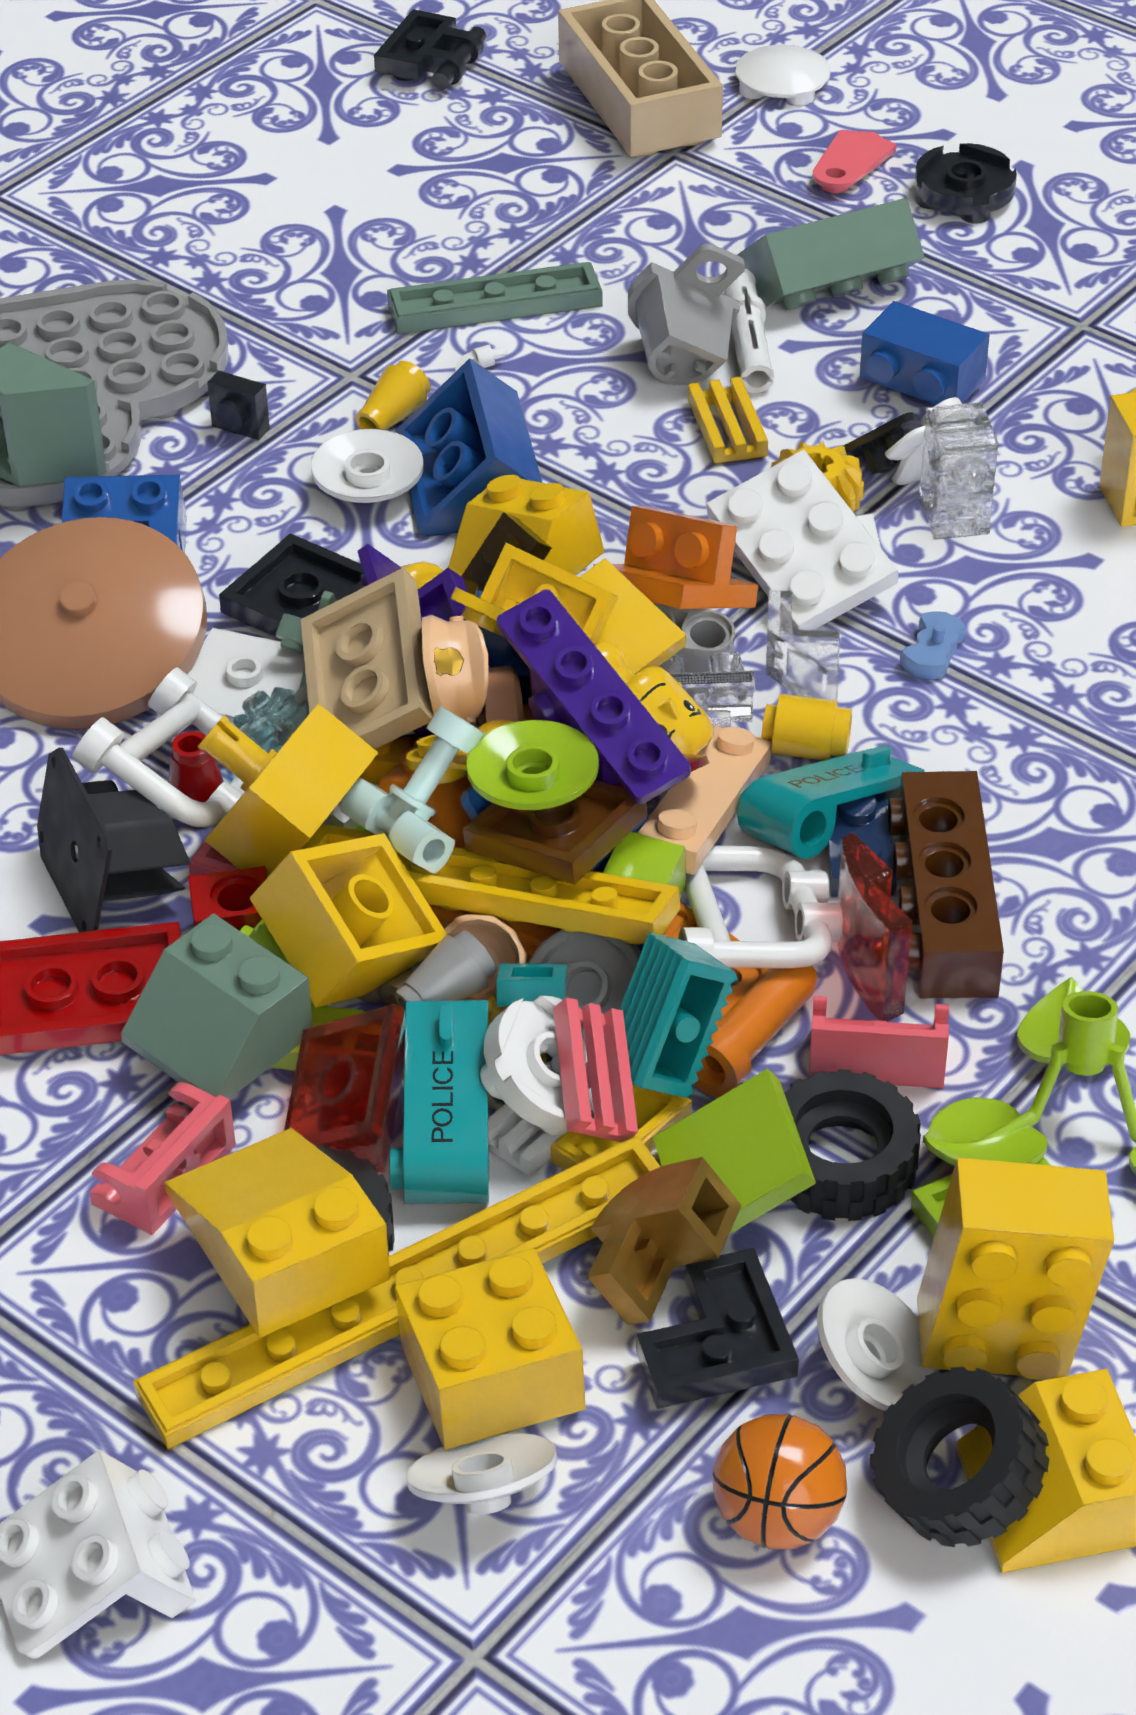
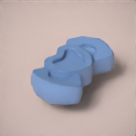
[900,611,967,680]

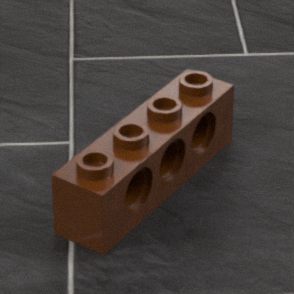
[888,771,1004,999]

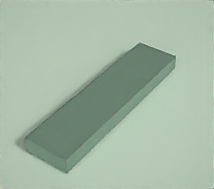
[387,262,603,335]

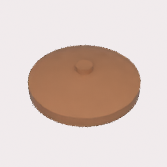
[0,517,207,729]

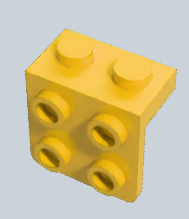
[451,543,618,645]

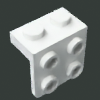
[0,1450,196,1659]

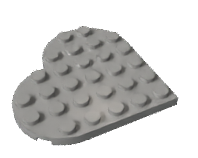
[0,280,228,511]

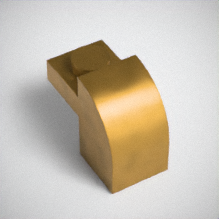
[588,1157,742,1325]

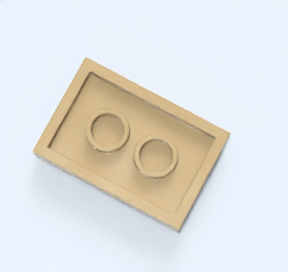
[301,568,433,749]

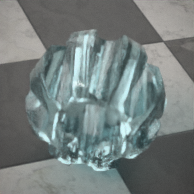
[233,687,309,753]

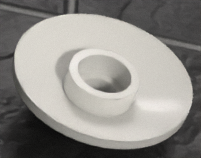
[311,429,423,503]
[817,1278,938,1411]
[406,1433,558,1515]

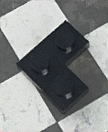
[636,1248,799,1409]

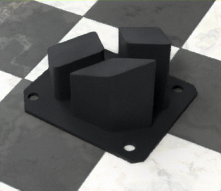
[37,747,190,932]

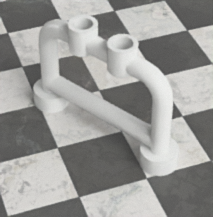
[72,667,263,828]
[678,846,843,968]

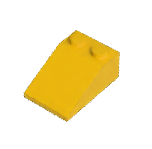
[164,1128,390,1338]

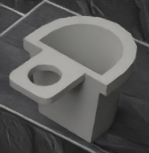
[628,244,745,385]

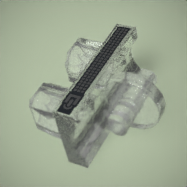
[659,652,755,728]

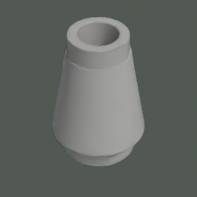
[394,930,496,1014]

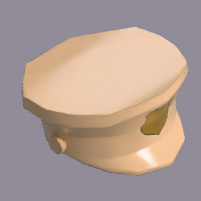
[422,615,489,725]

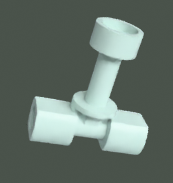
[341,706,484,874]

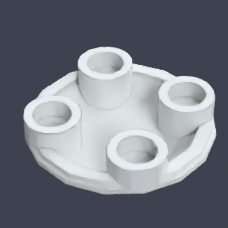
[735,45,831,106]

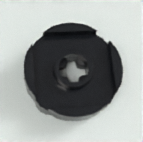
[915,143,1017,224]

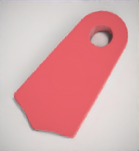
[812,130,897,194]

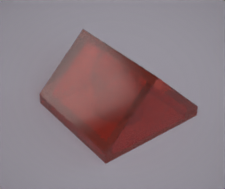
[284,1004,406,1173]

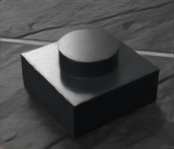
[207,370,270,441]

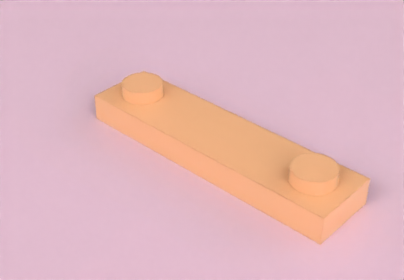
[638,726,772,875]

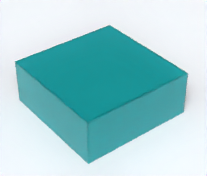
[496,963,568,1006]

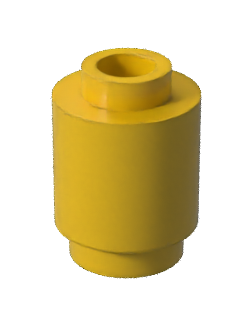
[761,693,853,761]

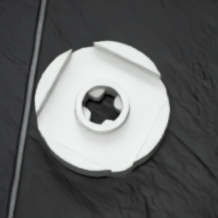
[480,995,594,1136]

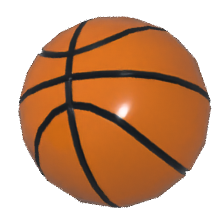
[712,1414,847,1550]

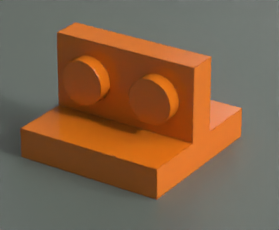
[593,506,759,609]

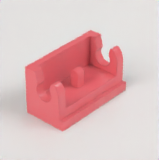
[809,996,949,1089]
[89,1082,236,1236]

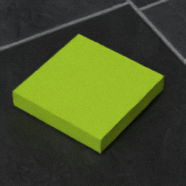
[653,1068,816,1234]

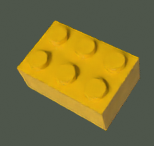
[917,1157,1115,1380]

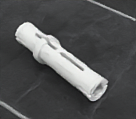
[724,269,775,393]

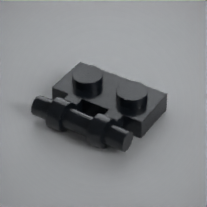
[374,9,487,90]

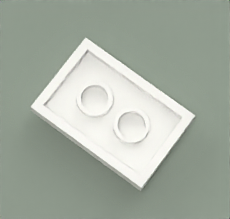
[706,450,898,638]

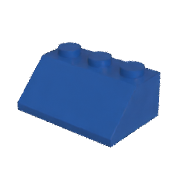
[395,358,542,537]

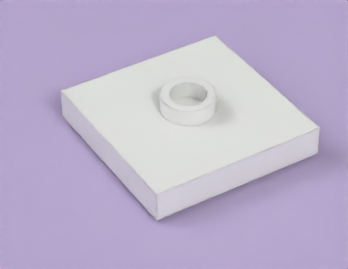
[187,628,305,742]

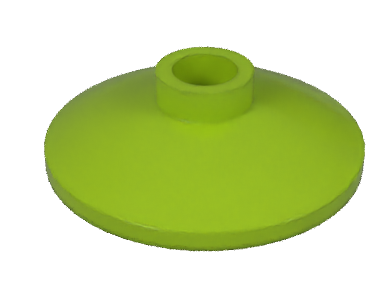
[466,720,599,810]

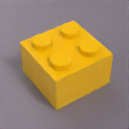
[395,1248,586,1450]

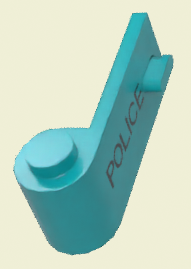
[737,746,925,859]
[390,1000,490,1204]

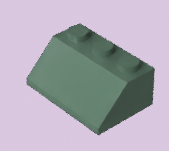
[737,198,925,310]

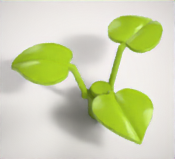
[923,977,1136,1175]

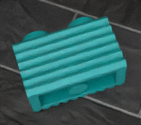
[620,932,738,1098]

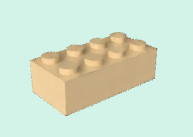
[558,0,723,157]

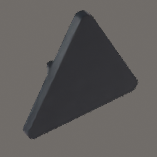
[843,412,922,474]

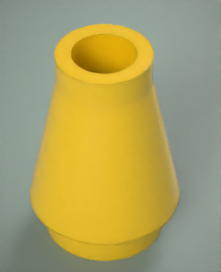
[355,361,431,430]

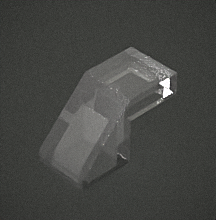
[766,590,840,701]

